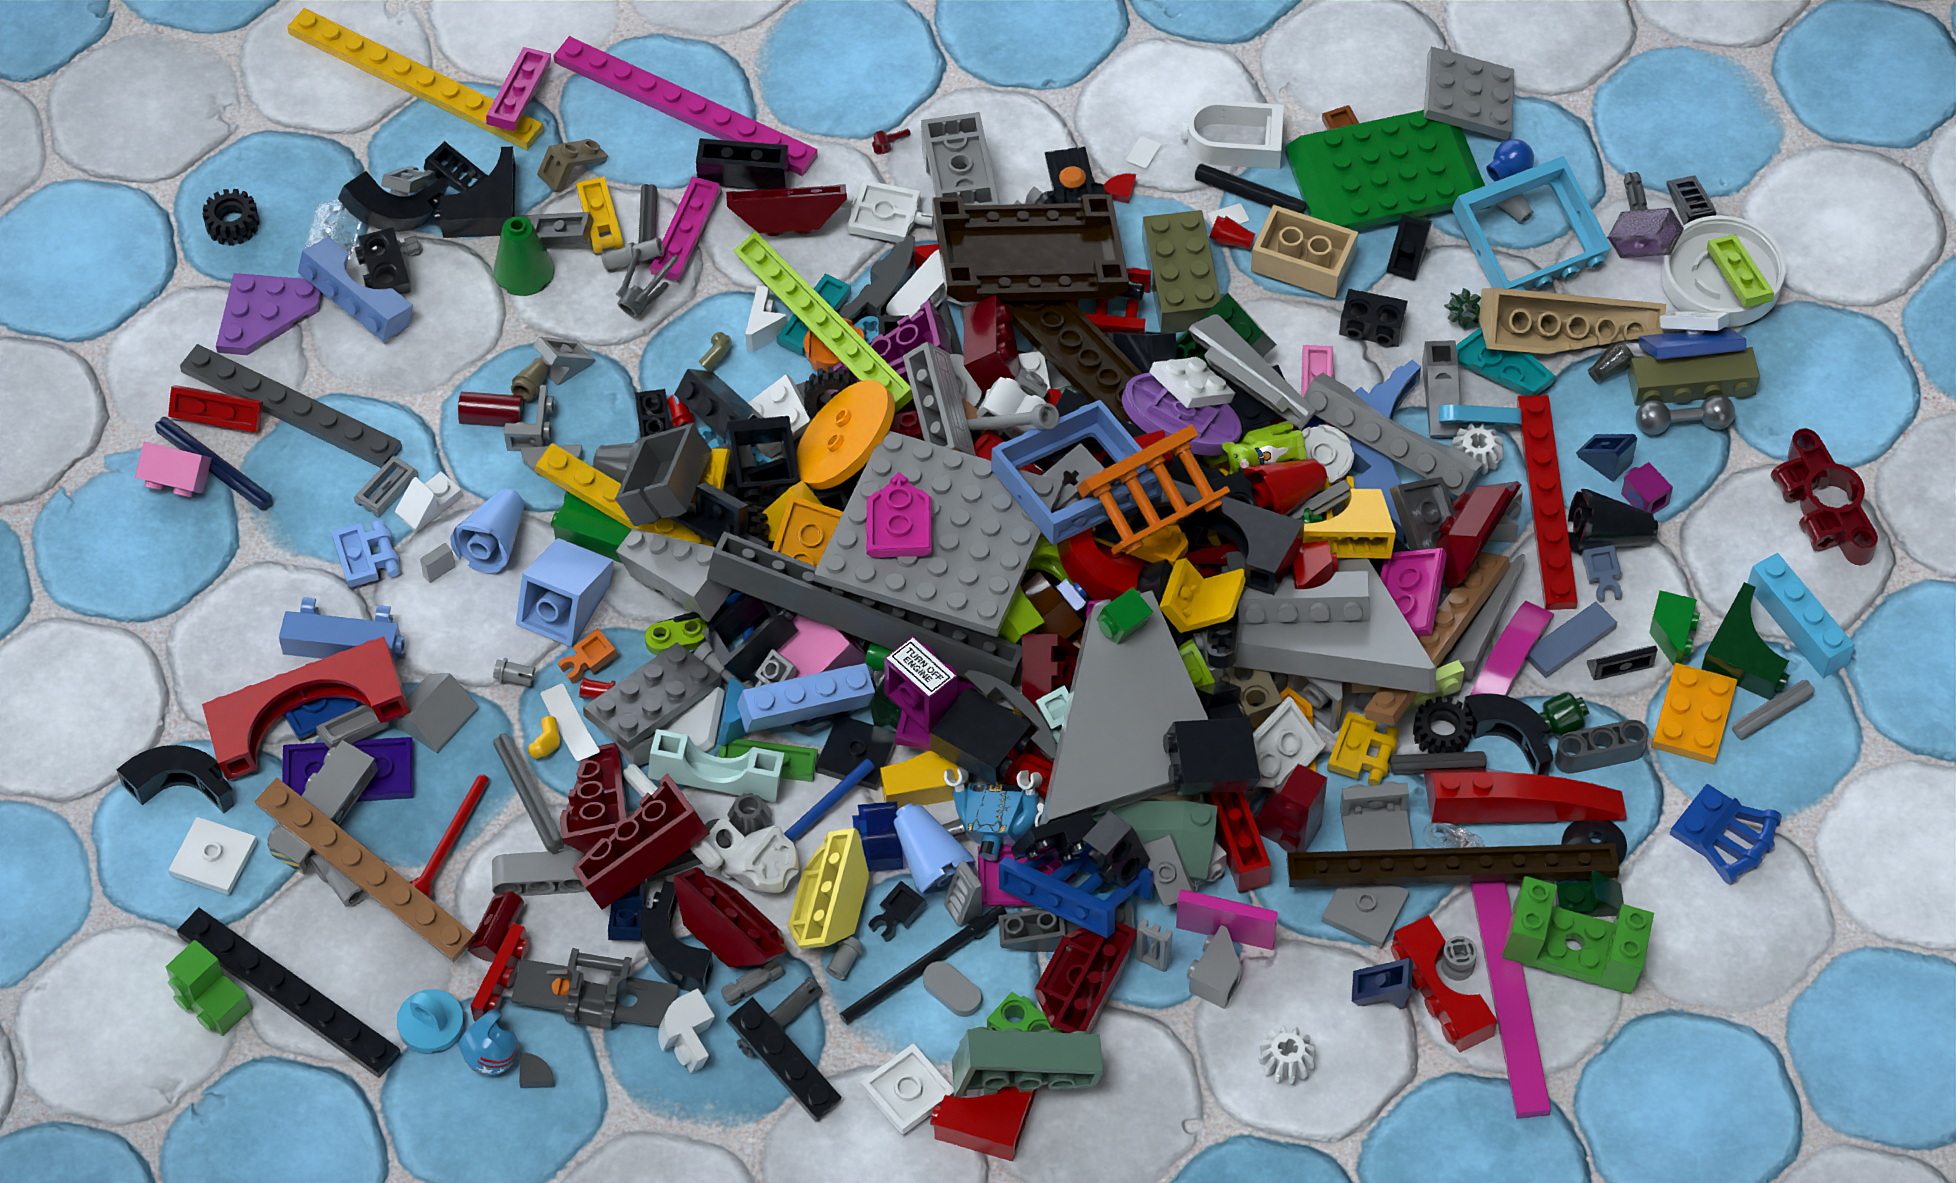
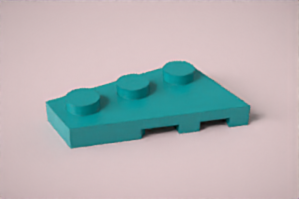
[1456,327,1555,396]

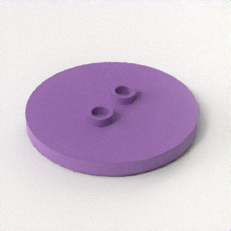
[1122,373,1242,456]

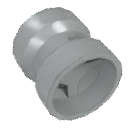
[1441,936,1477,981]

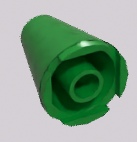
[494,216,554,296]

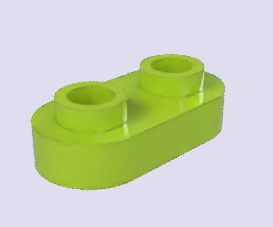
[645,618,707,656]

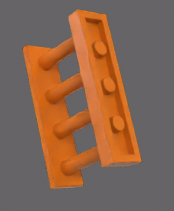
[1076,424,1230,555]

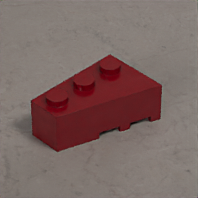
[1253,763,1328,852]

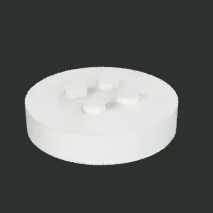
[1661,215,1786,327]

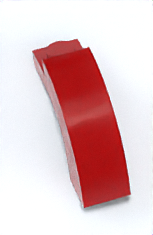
[1057,499,1138,601]

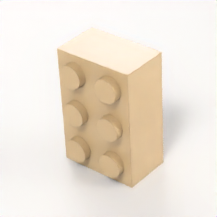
[1251,205,1358,298]

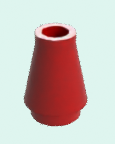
[1209,216,1256,250]

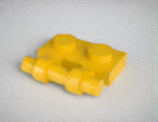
[1327,711,1399,786]

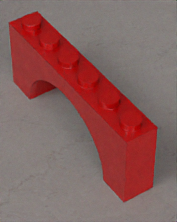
[202,636,411,780]

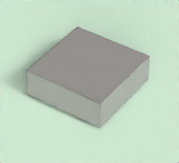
[420,543,455,583]

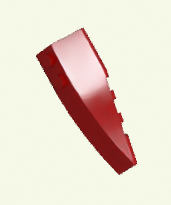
[1424,768,1627,824]

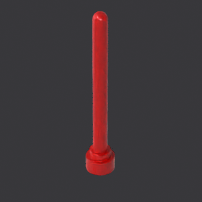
[409,774,489,898]

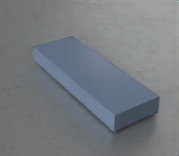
[1527,601,1617,678]

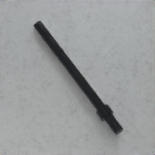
[839,904,1007,1025]

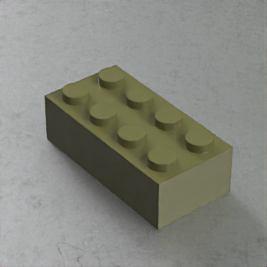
[1142,210,1221,333]

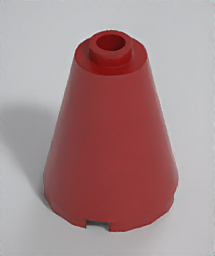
[1243,459,1327,516]

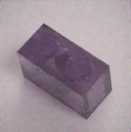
[1607,208,1684,258]

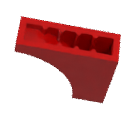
[930,1086,1038,1162]

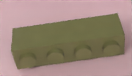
[1628,347,1760,406]

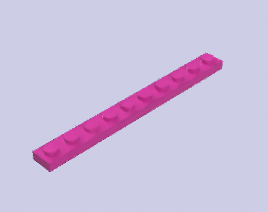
[553,36,818,177]

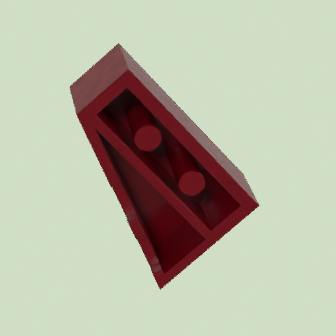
[964,295,1021,396]

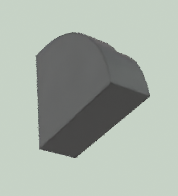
[519,1052,554,1088]

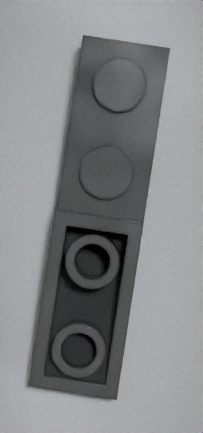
[838,234,915,325]
[998,902,1135,952]

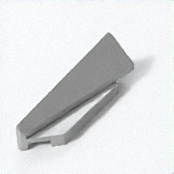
[1442,554,1525,680]

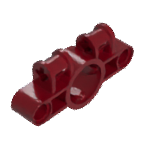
[1770,428,1878,566]

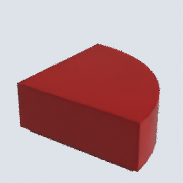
[1104,173,1136,203]

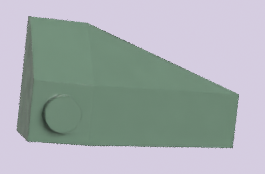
[1092,801,1217,882]

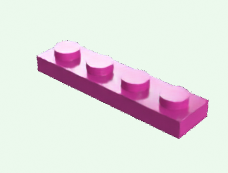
[486,47,551,131]
[650,176,721,282]

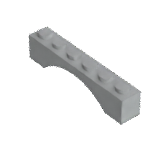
[1303,373,1483,497]

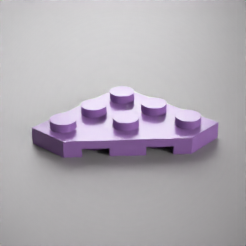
[216,273,323,355]

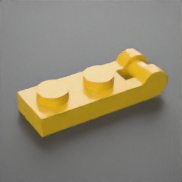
[576,176,624,254]

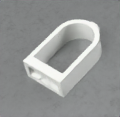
[1181,100,1284,169]

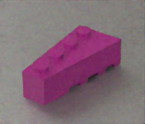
[825,300,953,398]

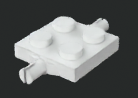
[839,180,934,243]

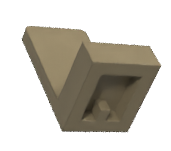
[537,139,608,192]

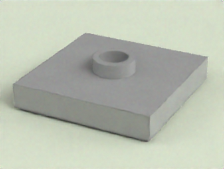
[1321,884,1410,949]

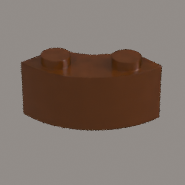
[1020,569,1084,639]

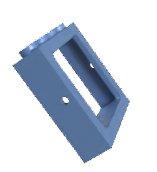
[991,400,1162,545]

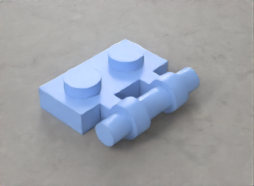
[331,520,400,588]

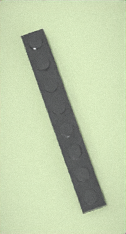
[180,344,402,468]

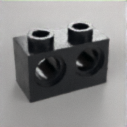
[354,227,411,294]
[1339,288,1408,347]
[1082,811,1150,889]

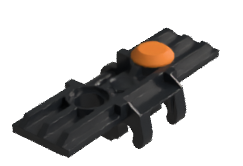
[1044,146,1106,204]

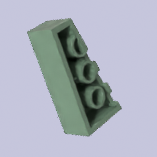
[952,1027,1104,1097]

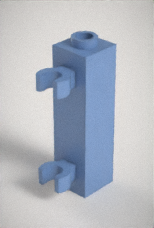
[279,597,405,662]

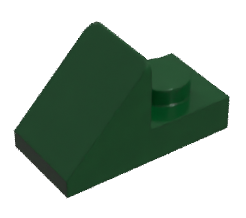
[1555,870,1624,917]

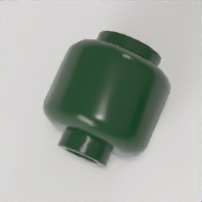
[1539,692,1590,738]

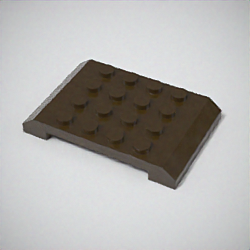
[932,194,1129,302]

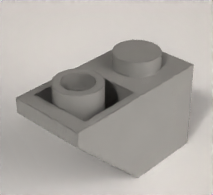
[1187,925,1241,1009]

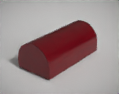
[458,391,524,427]
[467,891,524,962]

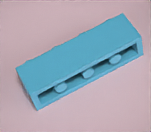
[1748,553,1855,678]

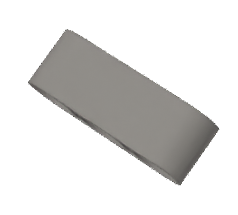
[492,850,586,896]

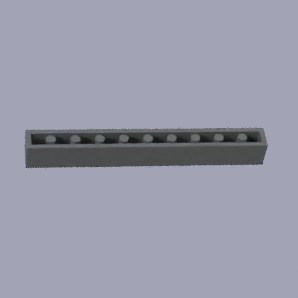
[707,531,1022,685]

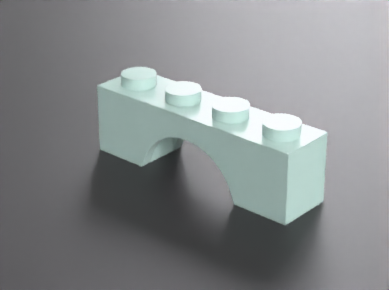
[648,729,784,802]

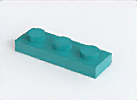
[777,273,851,356]

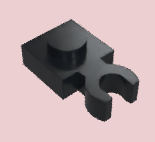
[868,881,927,942]

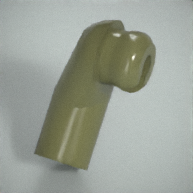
[698,332,732,371]

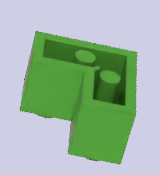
[165,940,251,1036]

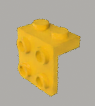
[1159,558,1246,633]

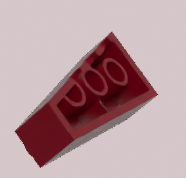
[1022,634,1080,763]
[572,773,711,910]

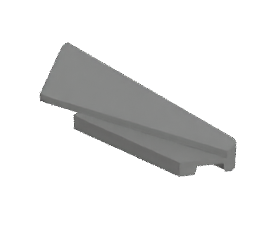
[1188,314,1315,430]

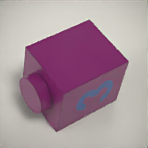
[1621,462,1673,514]

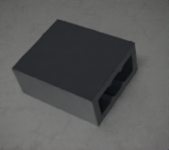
[930,687,1033,787]
[1163,717,1261,796]

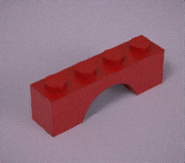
[1391,915,1497,1053]

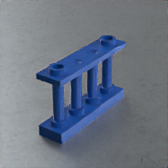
[999,850,1153,938]

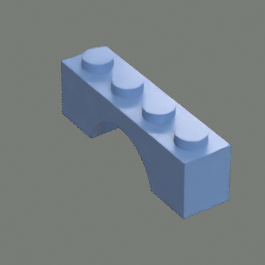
[298,237,413,341]

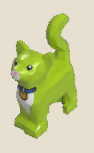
[1202,421,1308,475]

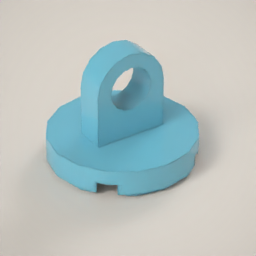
[397,989,464,1054]

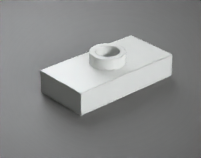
[1660,310,1729,334]

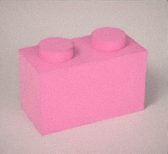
[135,441,212,497]

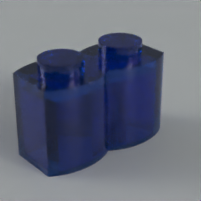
[852,801,903,872]

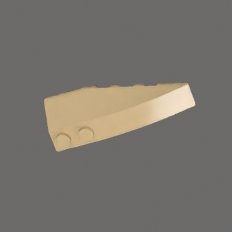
[1479,288,1666,354]

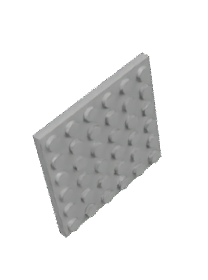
[814,431,1063,637]

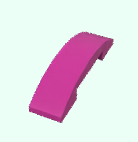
[1470,600,1554,696]

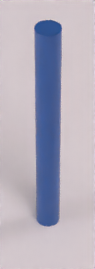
[784,758,875,842]

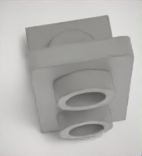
[504,385,554,451]

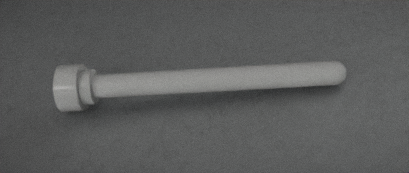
[967,403,1059,432]

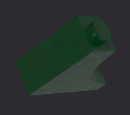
[1701,582,1790,700]

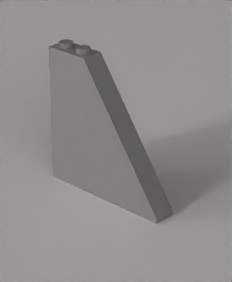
[1189,558,1436,693]
[1040,590,1208,825]

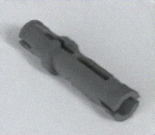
[737,977,823,1058]

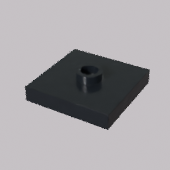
[815,716,896,791]

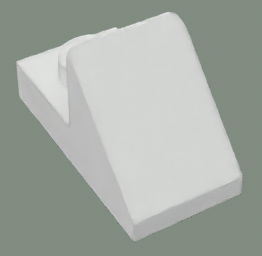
[745,285,788,352]
[395,471,463,533]

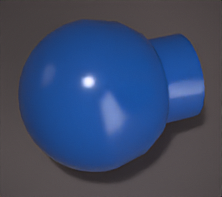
[1486,139,1534,182]

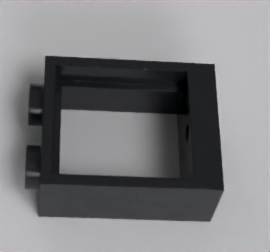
[725,416,800,503]
[702,593,799,682]

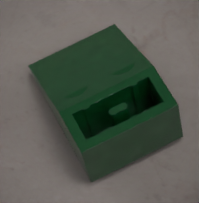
[1176,293,1277,379]

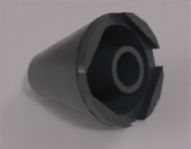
[1568,489,1658,551]

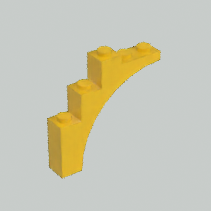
[880,693,1022,812]

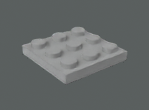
[1424,46,1514,140]

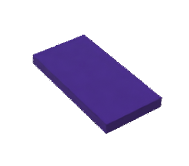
[282,737,414,802]

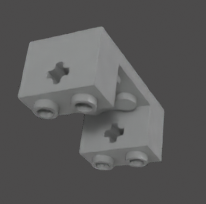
[921,112,999,205]

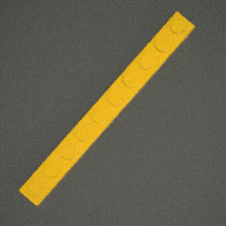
[287,8,544,151]

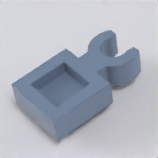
[1582,545,1621,603]

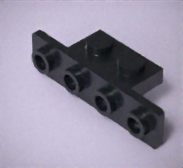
[668,482,768,548]

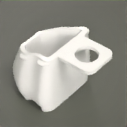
[705,818,799,893]

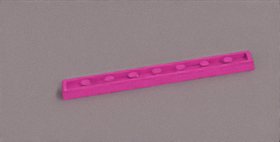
[1470,881,1551,1119]

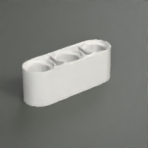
[886,249,948,318]

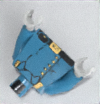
[944,767,1043,861]

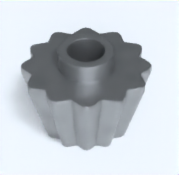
[727,793,772,837]

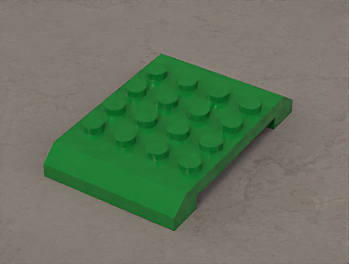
[1285,110,1490,230]

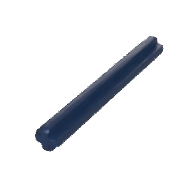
[155,417,273,510]

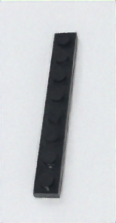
[176,907,401,1078]

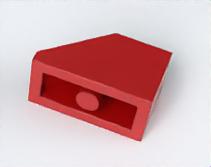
[1291,540,1338,589]

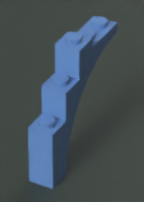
[1348,359,1421,545]

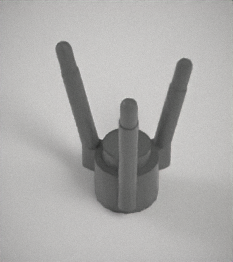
[616,248,679,317]

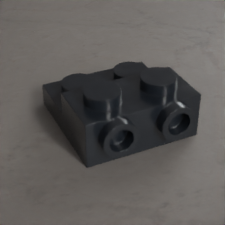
[1011,811,1097,864]

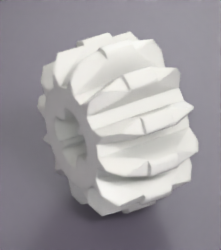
[1451,423,1504,476]
[1258,1025,1316,1085]

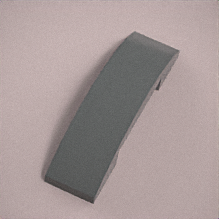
[964,670,1058,764]

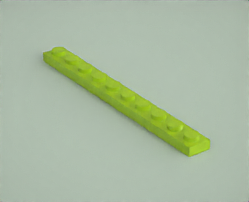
[733,231,913,414]

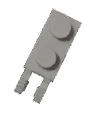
[381,166,436,196]

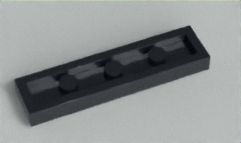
[726,997,842,1122]

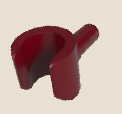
[872,129,911,154]

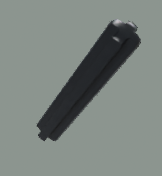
[1195,163,1306,214]

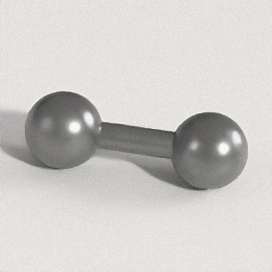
[1635,395,1735,435]

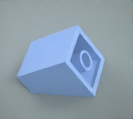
[516,538,614,647]

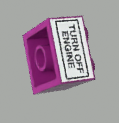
[884,636,958,734]

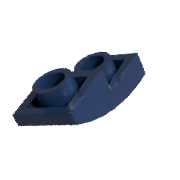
[608,880,646,940]

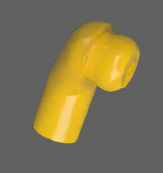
[528,716,560,759]

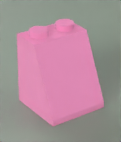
[777,614,866,678]

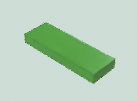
[718,739,818,782]

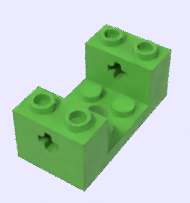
[1501,876,1654,994]

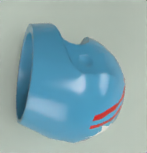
[458,1009,518,1076]

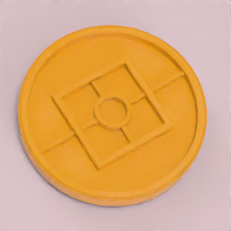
[796,380,895,490]

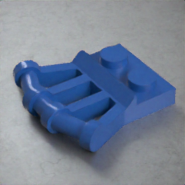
[1670,784,1782,884]

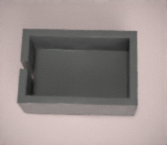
[615,423,712,526]

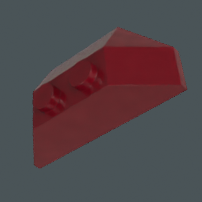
[726,184,847,236]
[1435,481,1522,590]
[673,867,787,967]
[1034,920,1137,1034]

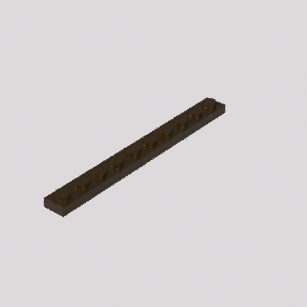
[1286,843,1620,887]

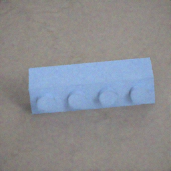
[737,663,875,733]

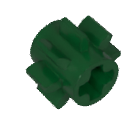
[1444,288,1481,328]

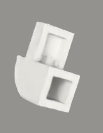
[658,988,715,1073]

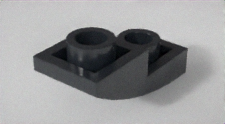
[635,389,671,438]

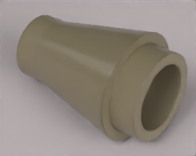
[511,358,550,402]

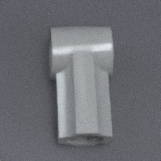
[309,854,367,907]

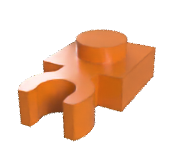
[558,628,619,683]

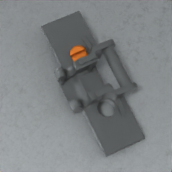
[511,948,678,1029]

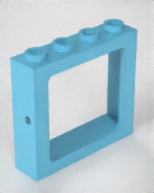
[1452,156,1612,291]

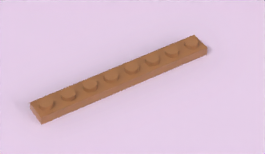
[1364,552,1510,726]
[255,778,475,963]

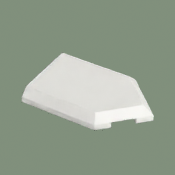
[655,687,725,753]
[1253,697,1326,788]

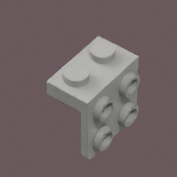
[1340,782,1413,851]

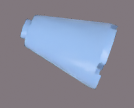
[450,489,525,573]
[894,803,976,898]

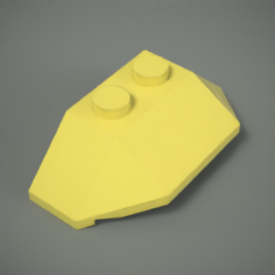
[787,828,870,949]

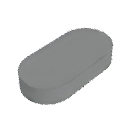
[923,961,981,1017]

